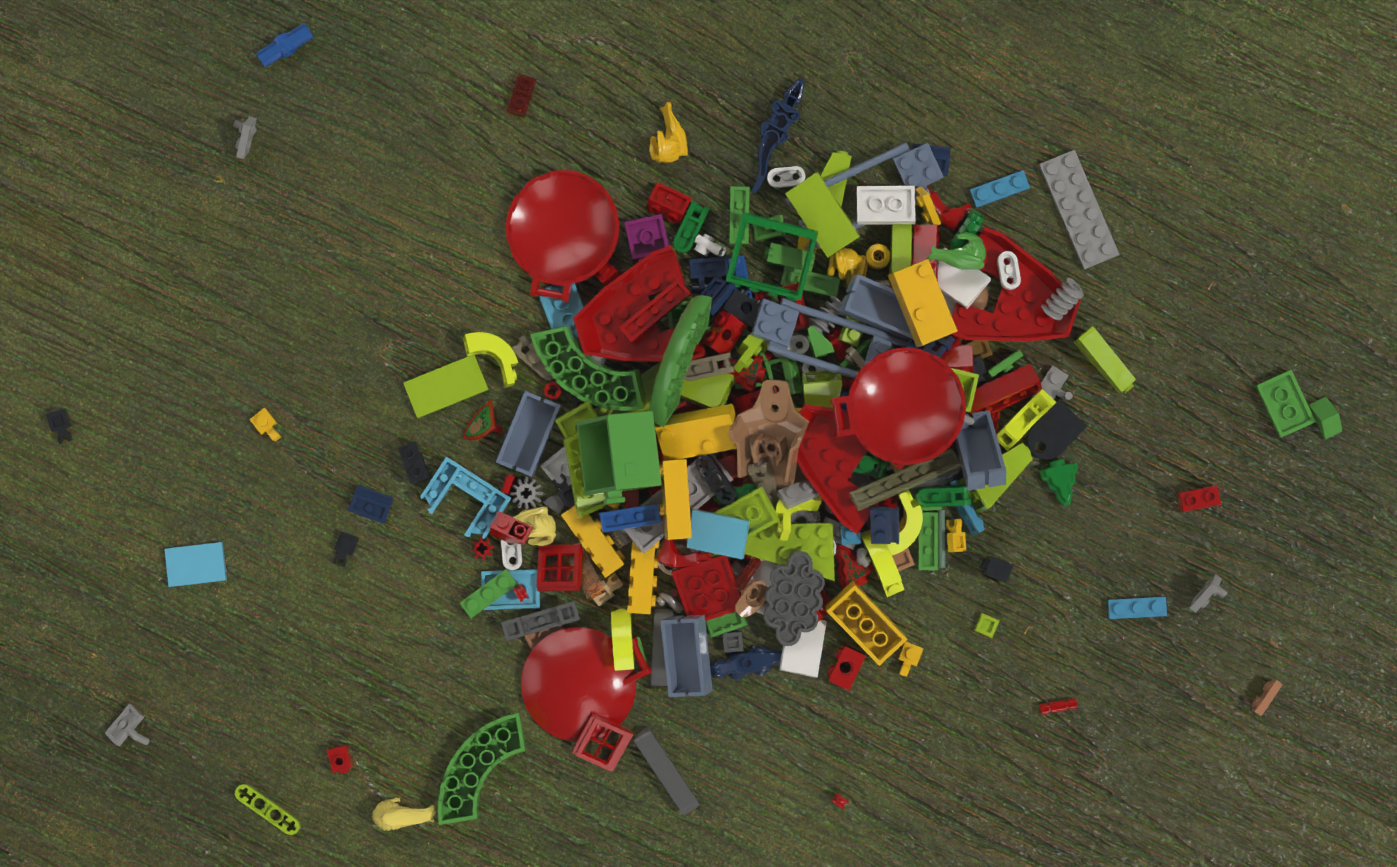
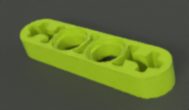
[235,784,301,835]

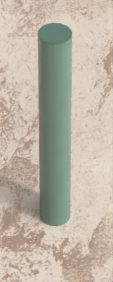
[937,510,946,568]

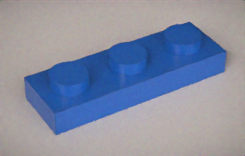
[599,504,660,532]

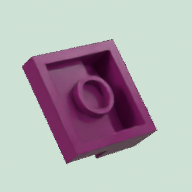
[624,214,669,263]

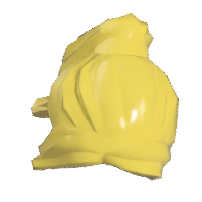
[513,507,556,546]
[372,797,436,831]

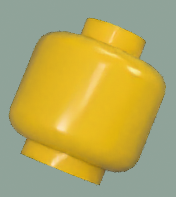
[865,244,891,270]

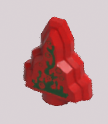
[718,355,766,393]
[835,544,875,590]

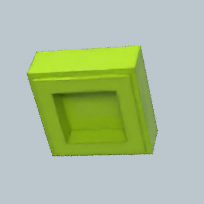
[974,613,1000,638]

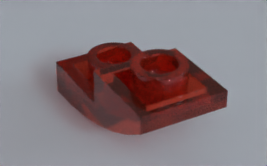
[506,73,537,118]

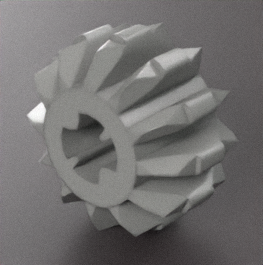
[510,477,543,510]

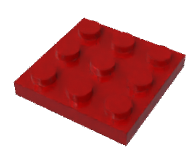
[671,555,741,621]

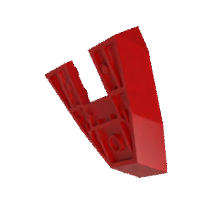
[944,227,1081,342]
[573,246,708,361]
[797,404,904,534]

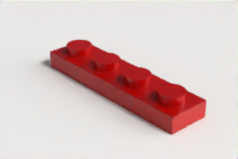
[619,279,691,343]

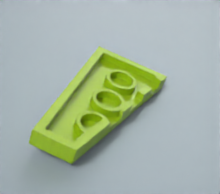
[563,433,608,518]

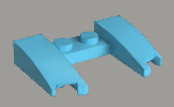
[420,457,511,539]

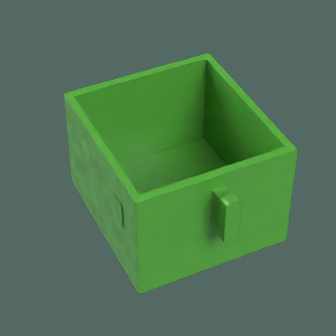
[576,411,662,504]

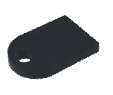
[1027,400,1087,460]

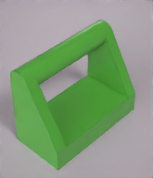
[806,326,834,359]
[768,357,803,395]

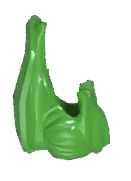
[927,232,986,270]

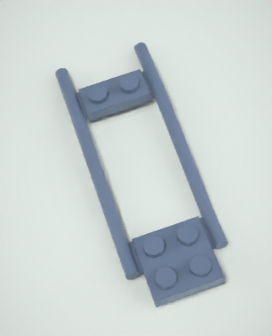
[785,142,944,249]
[751,298,910,379]

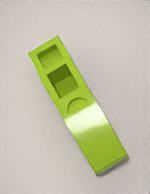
[733,334,769,373]

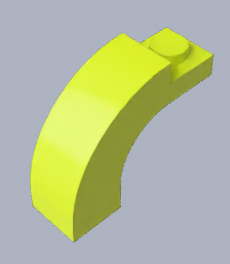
[463,332,518,388]
[996,389,1056,451]
[887,490,923,556]
[775,496,821,541]
[860,529,905,597]
[611,609,634,671]

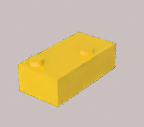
[888,259,957,347]
[655,404,737,461]
[659,459,692,540]
[825,580,908,666]

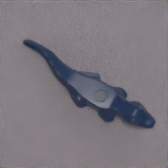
[751,79,805,193]
[710,645,824,680]

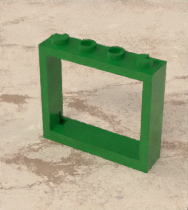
[726,212,818,302]

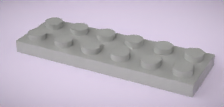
[1039,150,1120,270]
[624,453,733,553]

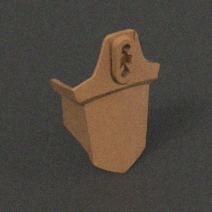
[729,379,809,490]

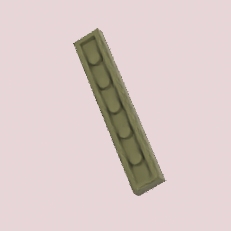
[849,448,961,511]

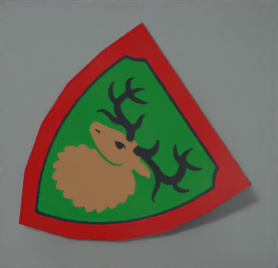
[462,400,503,440]

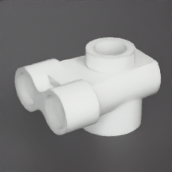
[694,234,726,257]

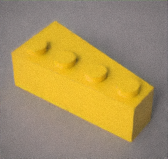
[561,505,626,578]
[627,540,660,614]

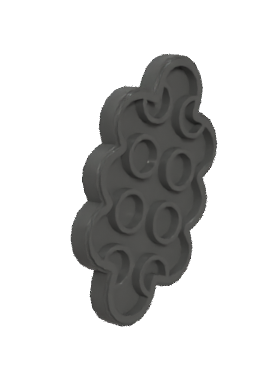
[764,551,825,646]

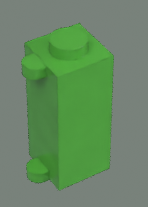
[764,243,816,272]

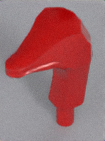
[927,185,971,231]
[658,539,711,568]

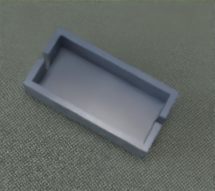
[839,274,913,341]
[496,391,562,477]
[954,411,1006,491]
[661,615,713,697]

